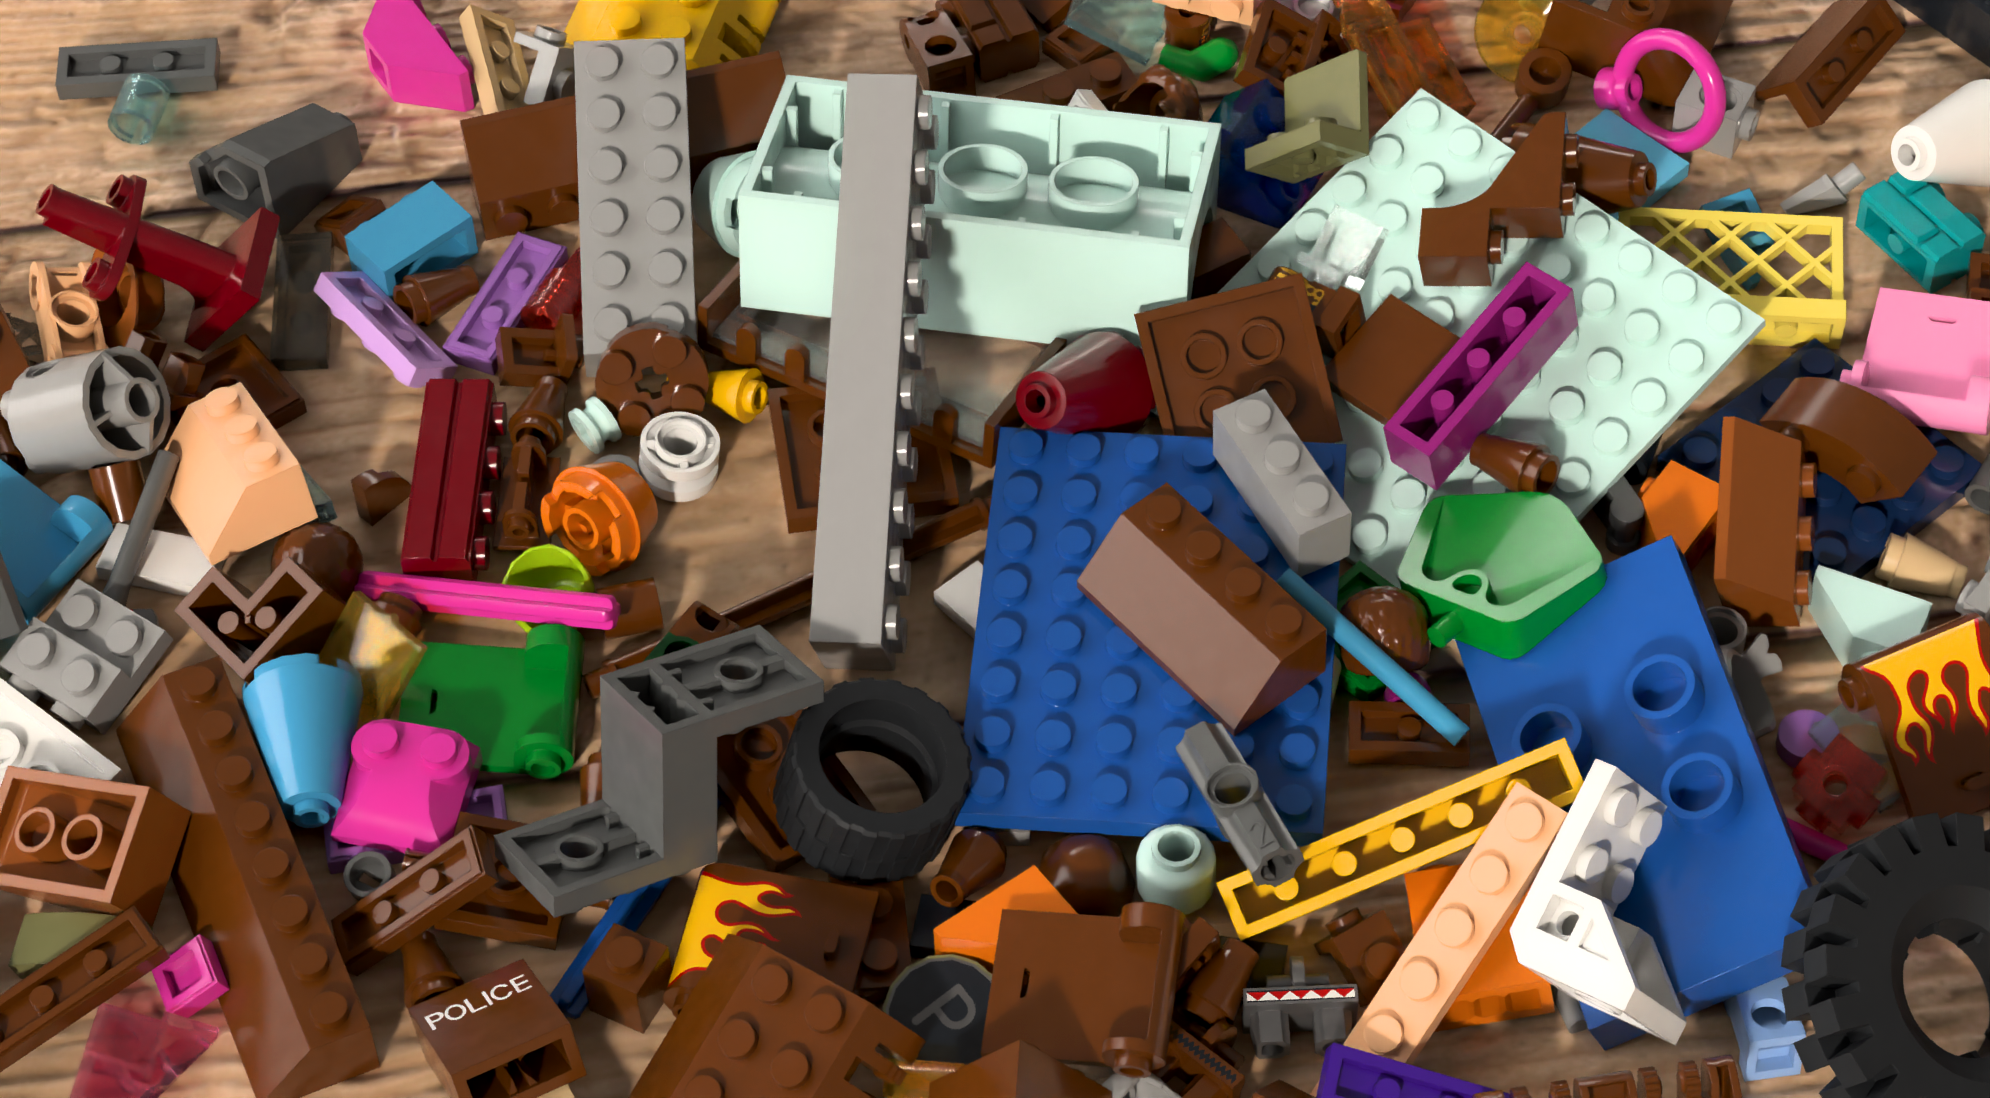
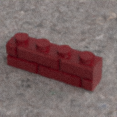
[400,379,507,581]

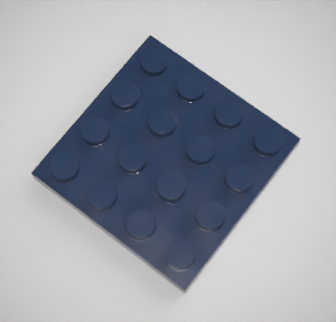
[1656,338,1981,585]

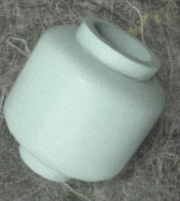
[1136,824,1216,915]

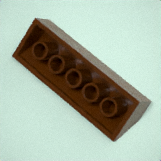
[460,50,786,241]

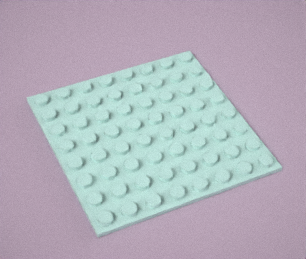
[1149,88,1765,642]

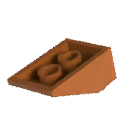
[0,766,191,927]

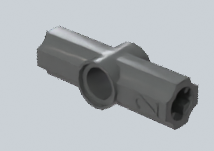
[1175,721,1304,887]

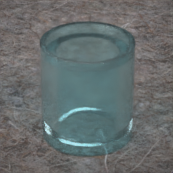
[108,73,170,145]

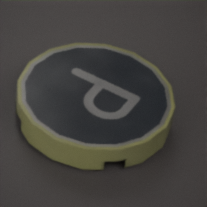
[883,954,992,1079]

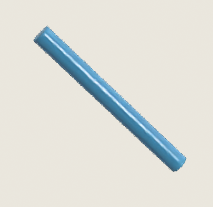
[1277,568,1470,746]

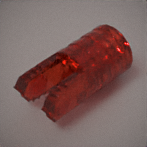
[520,247,582,330]

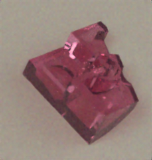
[68,1003,219,1098]

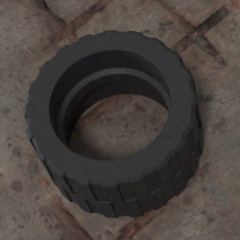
[773,677,973,885]

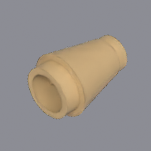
[1875,532,1968,599]

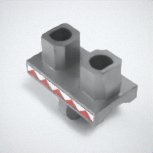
[1242,956,1359,1059]

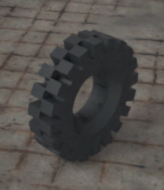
[1781,812,1990,1098]

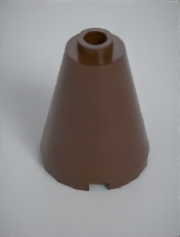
[1501,123,1657,214]

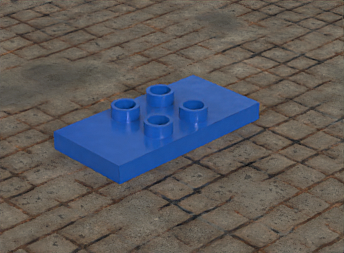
[1455,535,1813,1050]

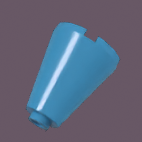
[242,653,363,828]

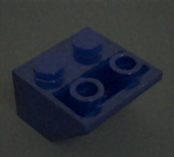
[1208,79,1323,229]

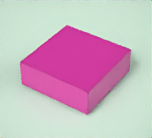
[152,934,230,1023]

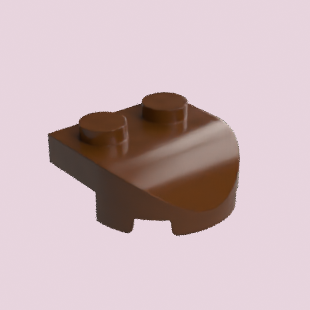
[1233,0,1352,109]

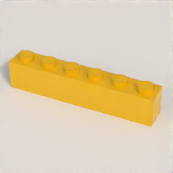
[1216,737,1584,941]

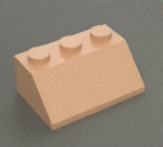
[164,382,318,565]

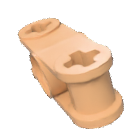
[29,261,109,362]

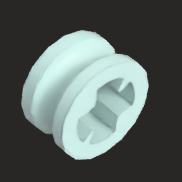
[568,396,622,454]

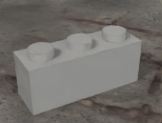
[1213,389,1352,577]

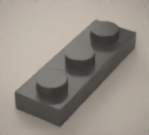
[55,38,221,100]

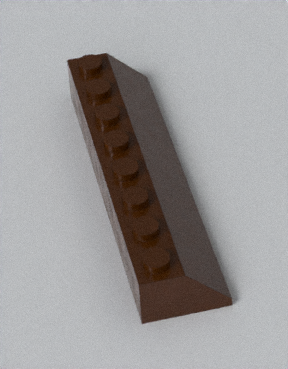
[116,656,381,1098]

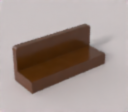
[1755,0,1906,128]

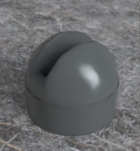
[343,851,396,901]

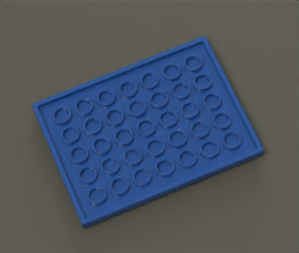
[955,427,1347,846]

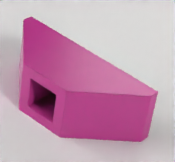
[362,0,476,112]

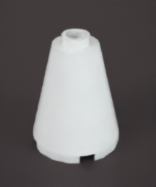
[1891,79,1990,187]

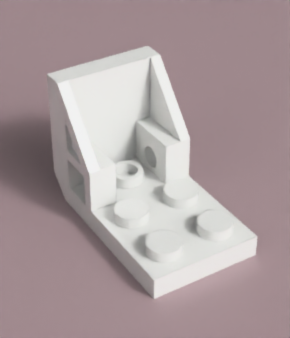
[1510,759,1687,1046]

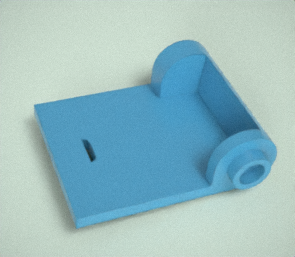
[0,459,113,625]

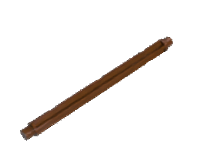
[582,495,992,699]

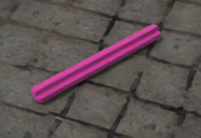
[354,570,621,630]

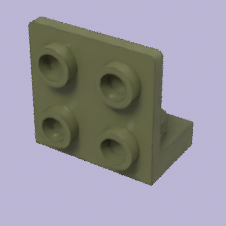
[1245,49,1369,184]

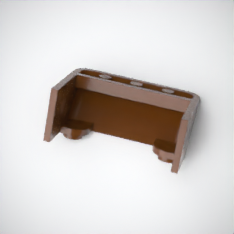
[1538,0,1734,107]

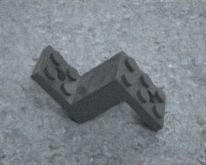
[494,625,824,918]

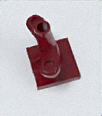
[35,174,280,352]

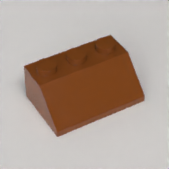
[1714,416,1817,627]

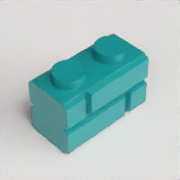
[1855,172,1986,294]

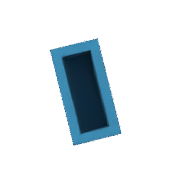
[345,181,479,302]

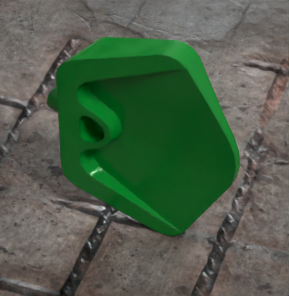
[1398,491,1607,660]

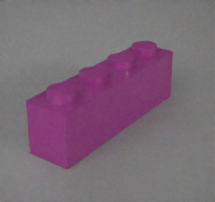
[1383,262,1578,491]

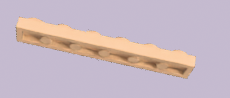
[1310,782,1568,1097]

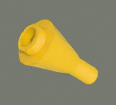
[666,368,768,424]

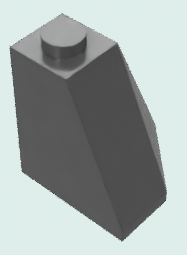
[189,103,362,241]

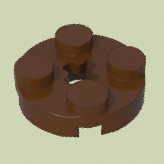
[595,322,709,437]

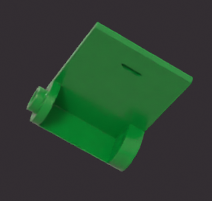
[398,624,585,779]

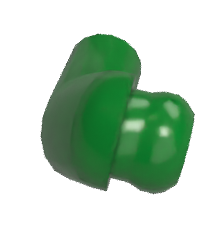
[1158,37,1239,82]

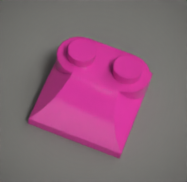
[331,719,483,854]

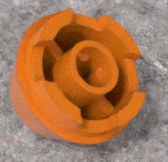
[541,461,658,576]

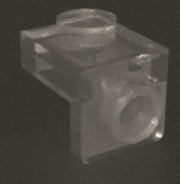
[1294,204,1390,291]

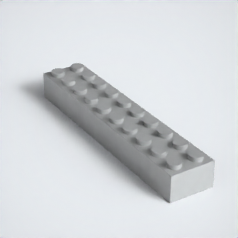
[809,73,939,671]

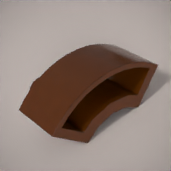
[1759,377,1938,503]

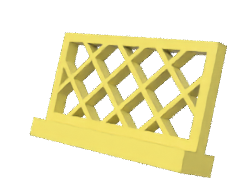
[1618,207,1846,349]

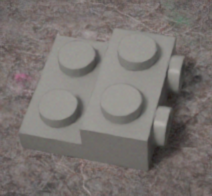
[0,578,174,735]

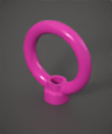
[1593,28,1726,154]

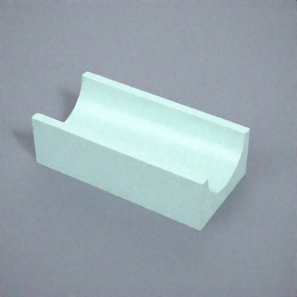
[738,75,1222,348]

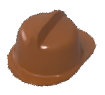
[91,249,165,348]

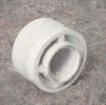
[638,412,720,502]

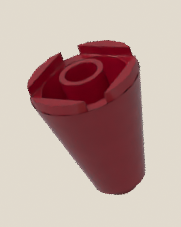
[1016,331,1156,435]

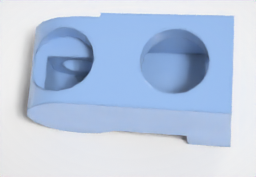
[1723,976,1806,1082]

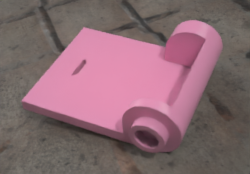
[1840,287,1990,436]

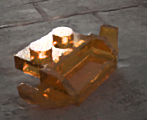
[1332,0,1476,119]

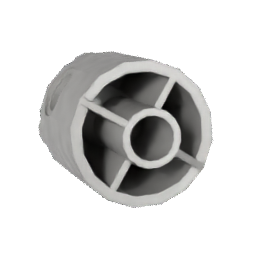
[0,346,170,474]

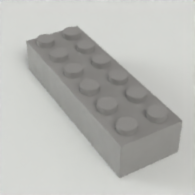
[574,38,697,377]

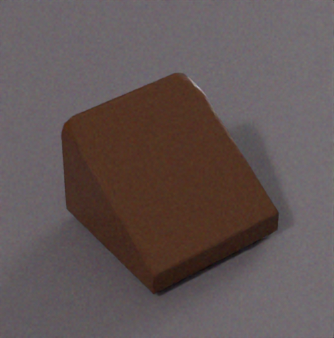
[314,195,386,256]

